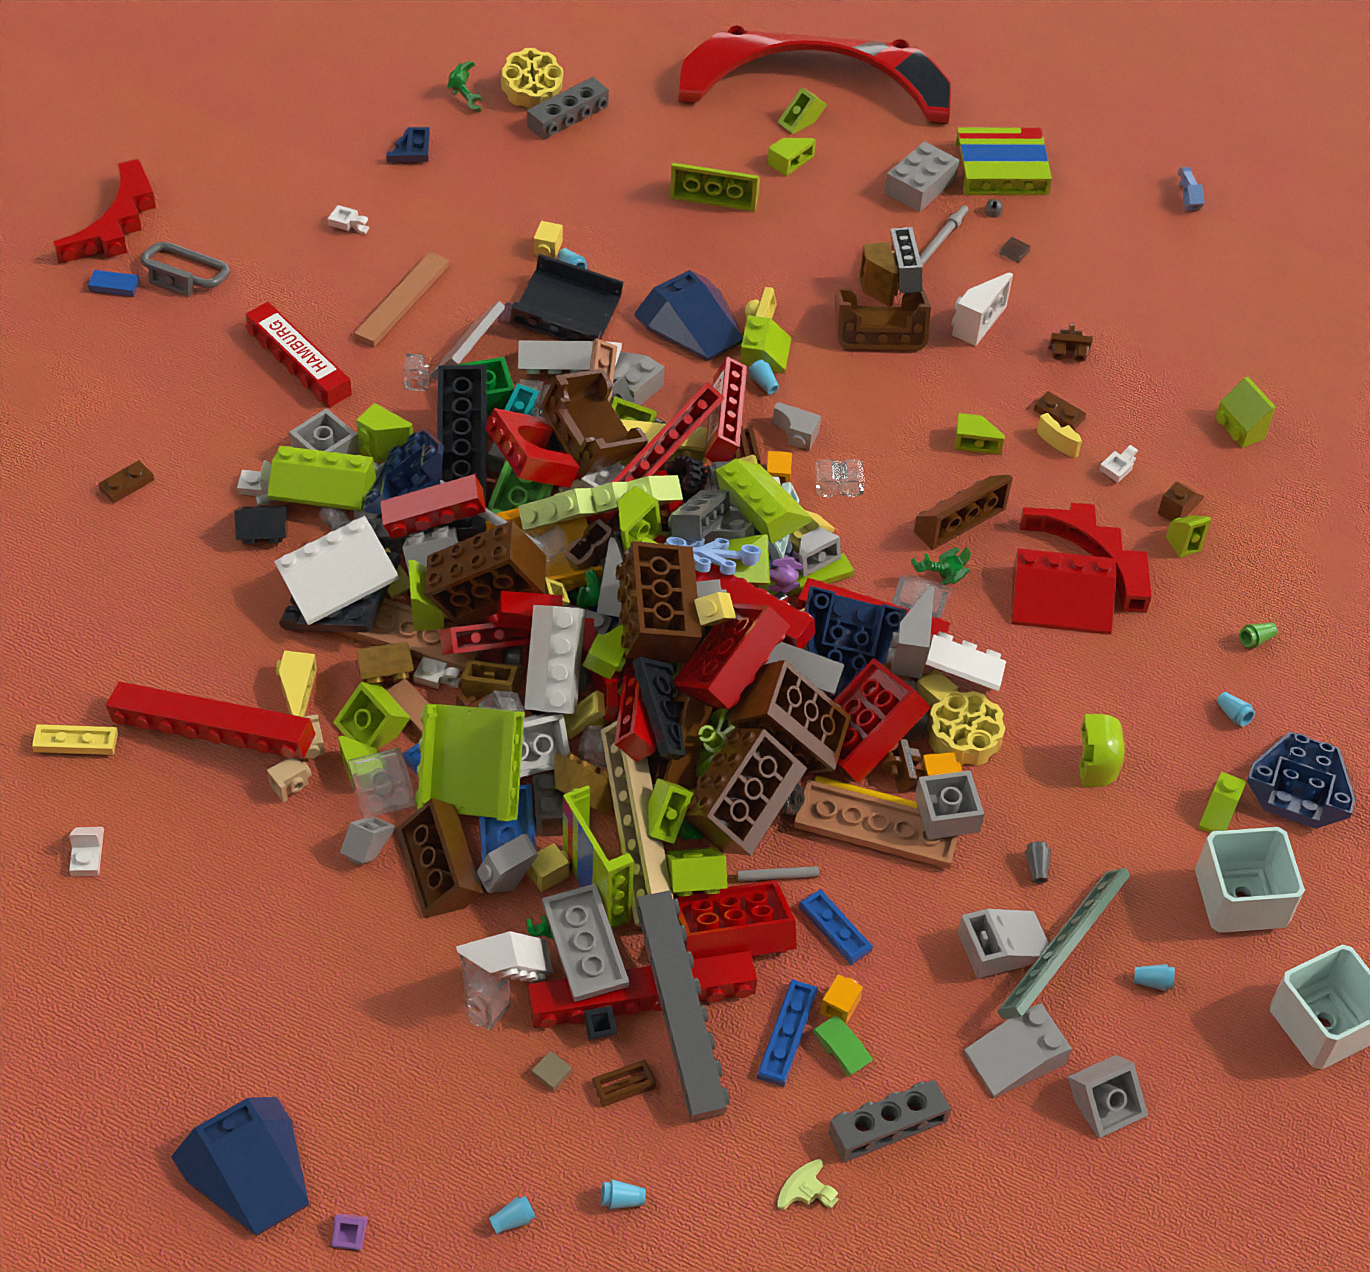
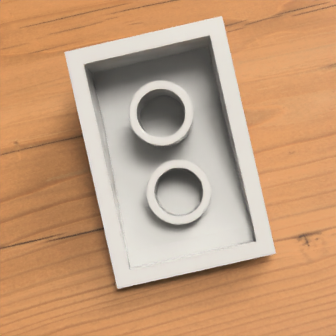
[951,272,1013,346]

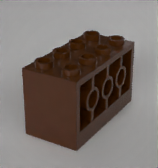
[424,520,546,627]
[615,541,702,663]
[728,660,851,776]
[684,728,807,856]

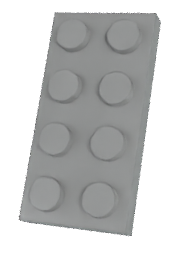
[542,884,629,1002]

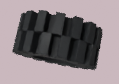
[666,455,708,501]

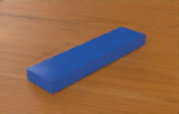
[757,979,818,1087]

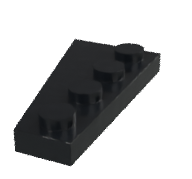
[632,657,686,760]

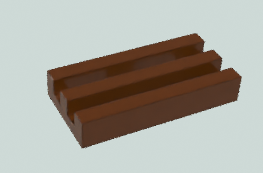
[734,425,761,465]
[592,1059,656,1107]

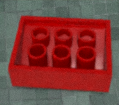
[1012,548,1116,635]
[672,604,790,709]
[833,658,931,784]
[673,880,797,959]

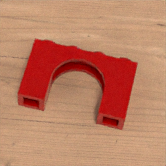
[486,408,579,488]

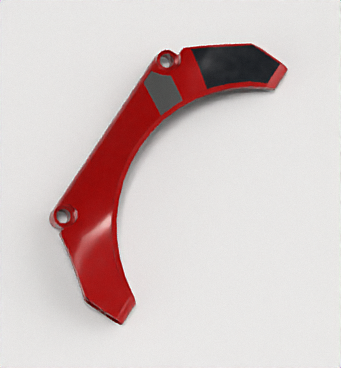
[678,25,951,123]

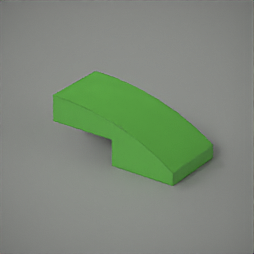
[813,1015,873,1077]

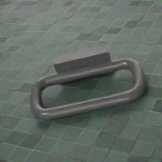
[141,242,230,297]

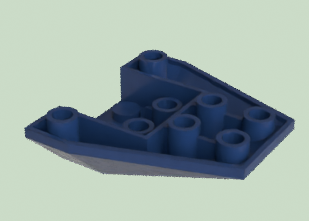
[634,270,743,361]
[363,428,444,514]
[804,586,907,698]
[1247,731,1355,829]
[171,1097,309,1236]

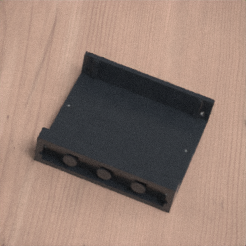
[510,254,624,341]

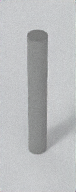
[737,866,819,882]

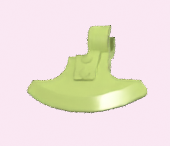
[777,1159,839,1210]

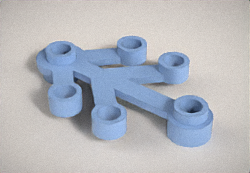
[664,537,761,575]

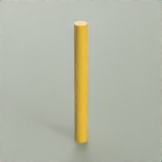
[815,775,918,808]

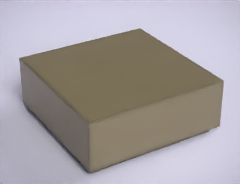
[531,1051,572,1092]

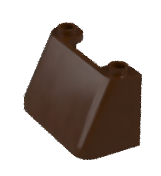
[834,288,931,350]
[542,369,649,476]

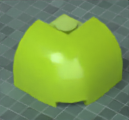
[1079,714,1125,787]

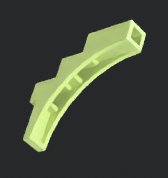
[518,476,683,530]

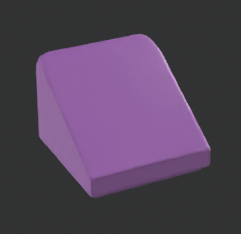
[331,1213,368,1250]

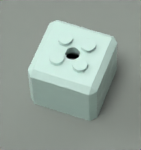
[1195,827,1305,933]
[1269,945,1370,1070]

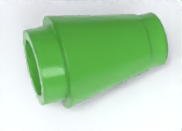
[1239,622,1277,648]

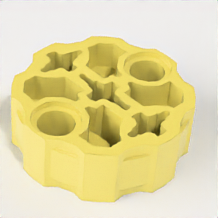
[501,48,563,109]
[927,691,1005,766]

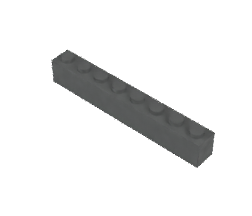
[636,890,730,1122]

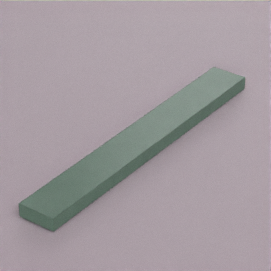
[997,868,1130,1020]

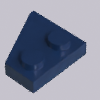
[386,127,430,162]

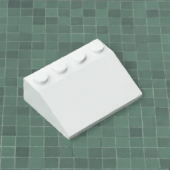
[274,516,400,625]

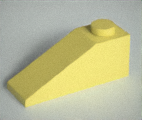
[276,650,317,717]

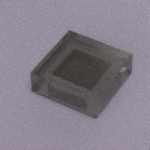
[1000,237,1031,263]

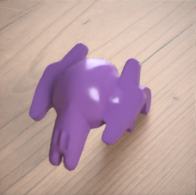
[768,552,803,593]

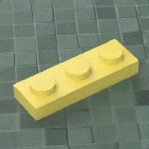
[32,725,118,755]

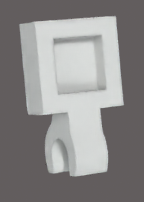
[328,205,370,235]
[1099,445,1138,482]
[413,657,461,689]

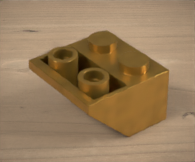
[859,242,898,306]
[356,641,414,684]
[461,660,527,707]
[554,752,614,815]

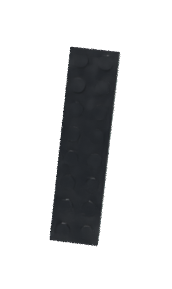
[436,365,488,542]

